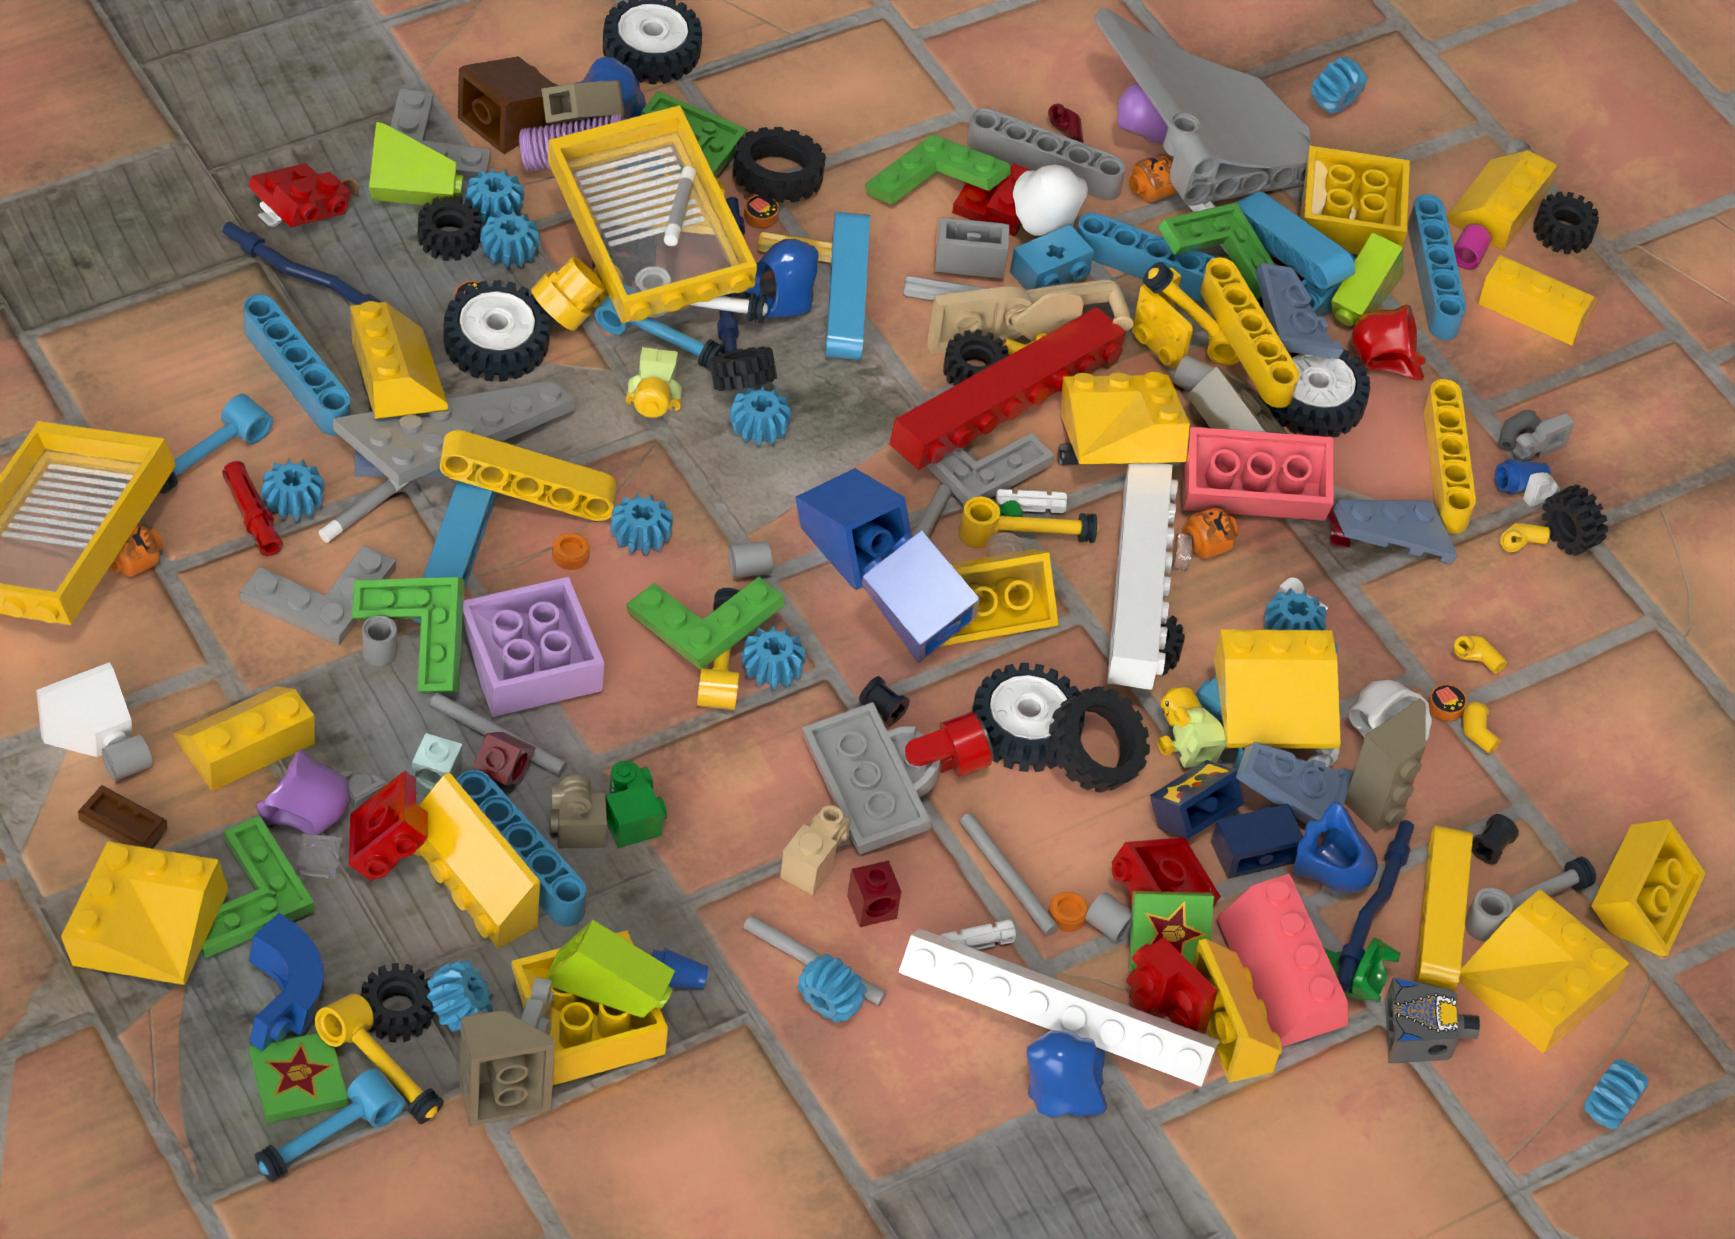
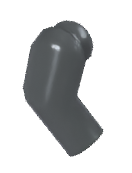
[1498,410,1542,451]

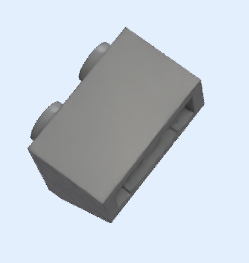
[934,217,1009,278]

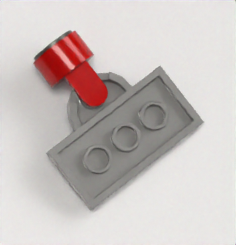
[802,702,994,855]

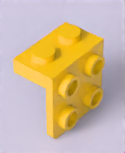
[1132,267,1193,371]

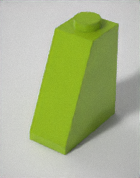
[369,122,463,205]
[1331,232,1404,326]
[545,919,675,1018]

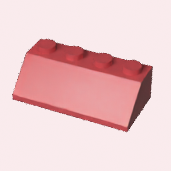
[1182,427,1333,521]
[1217,873,1348,1047]

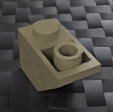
[541,81,624,126]

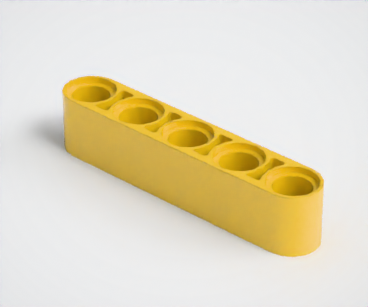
[1200,257,1300,408]
[1423,379,1476,534]
[440,430,617,521]
[1415,825,1473,992]

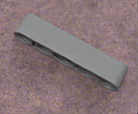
[967,108,1126,200]

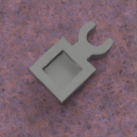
[1512,413,1574,461]
[521,978,554,1035]

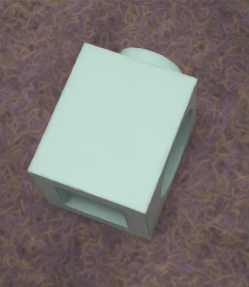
[412,733,463,795]

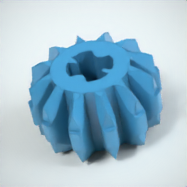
[1310,56,1368,114]
[465,168,525,225]
[480,210,540,269]
[729,385,791,447]
[261,458,325,521]
[610,493,673,556]
[1263,587,1327,630]
[741,625,806,691]
[797,954,867,1023]
[427,960,494,1032]
[1584,1059,1648,1130]

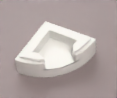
[1523,472,1560,507]

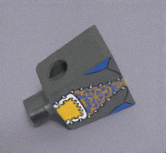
[1385,978,1480,1063]

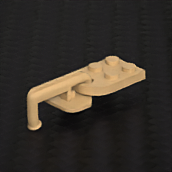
[927,280,1133,354]

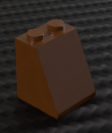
[458,56,559,155]

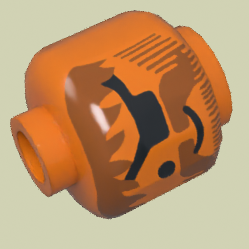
[1129,154,1177,203]
[1181,507,1239,559]
[110,522,163,577]

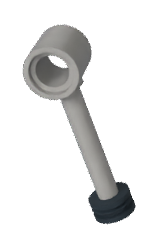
[1465,856,1596,942]

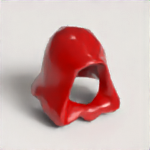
[1352,304,1426,380]

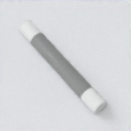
[664,166,696,246]
[319,479,409,543]

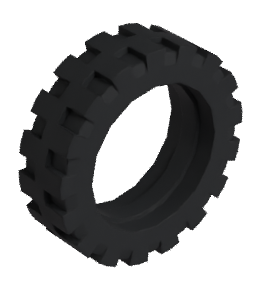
[732,127,826,203]
[1049,686,1150,792]

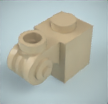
[780,805,851,896]

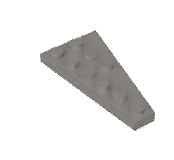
[333,381,575,486]

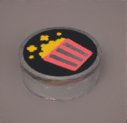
[1172,534,1192,571]

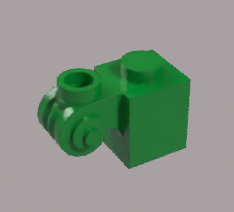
[605,761,667,848]

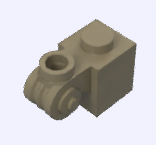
[549,775,607,849]

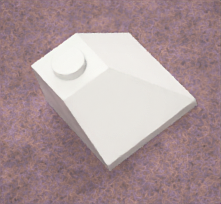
[36,662,133,757]

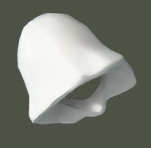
[1013,164,1088,236]
[1348,680,1432,741]

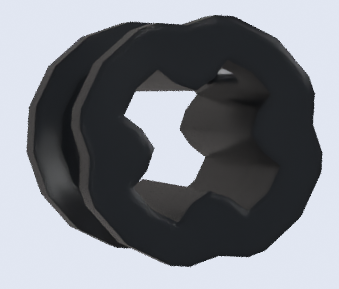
[859,676,910,726]
[1471,814,1519,865]

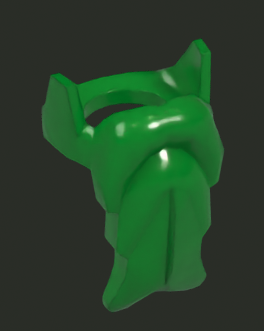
[1323,937,1401,1002]

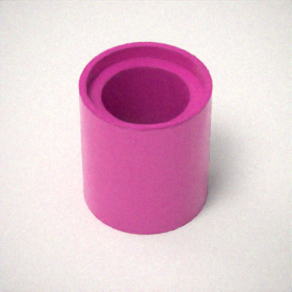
[1453,224,1492,270]

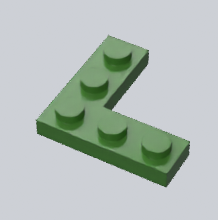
[641,91,747,178]
[865,134,1011,205]
[1157,202,1275,300]
[352,577,465,694]
[626,577,785,670]
[200,816,314,959]

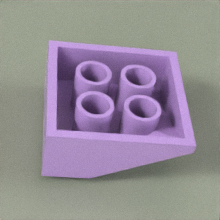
[463,577,604,717]

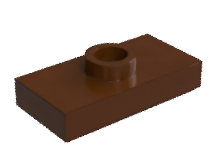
[78,785,167,848]

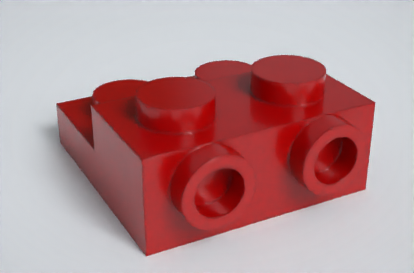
[248,163,351,228]
[952,163,1032,237]
[348,770,428,882]
[1111,837,1221,907]
[1126,937,1218,1035]

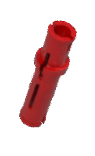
[222,461,283,556]

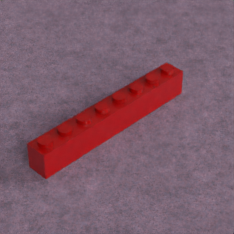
[889,307,1126,471]

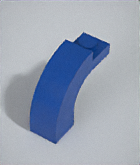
[249,913,324,1051]

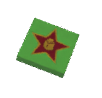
[1129,891,1214,972]
[249,1033,348,1124]

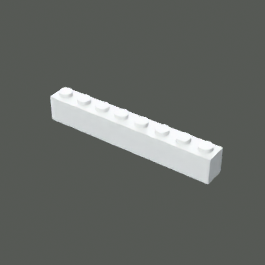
[1107,463,1178,690]
[898,929,1220,1086]

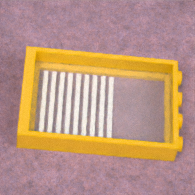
[548,105,757,324]
[0,421,176,625]

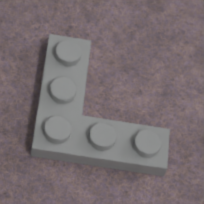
[390,88,491,181]
[927,433,1054,505]
[240,545,396,646]

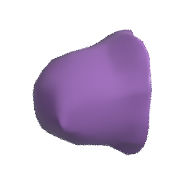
[1117,83,1168,145]
[256,749,349,837]

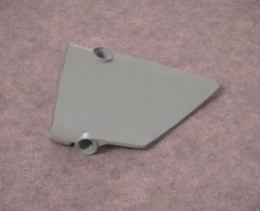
[1094,8,1312,206]

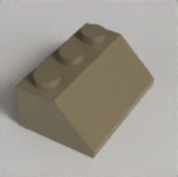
[1186,366,1287,434]
[1344,698,1426,833]
[459,1010,555,1126]

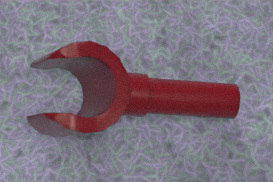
[1328,506,1350,548]

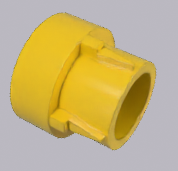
[531,256,605,331]

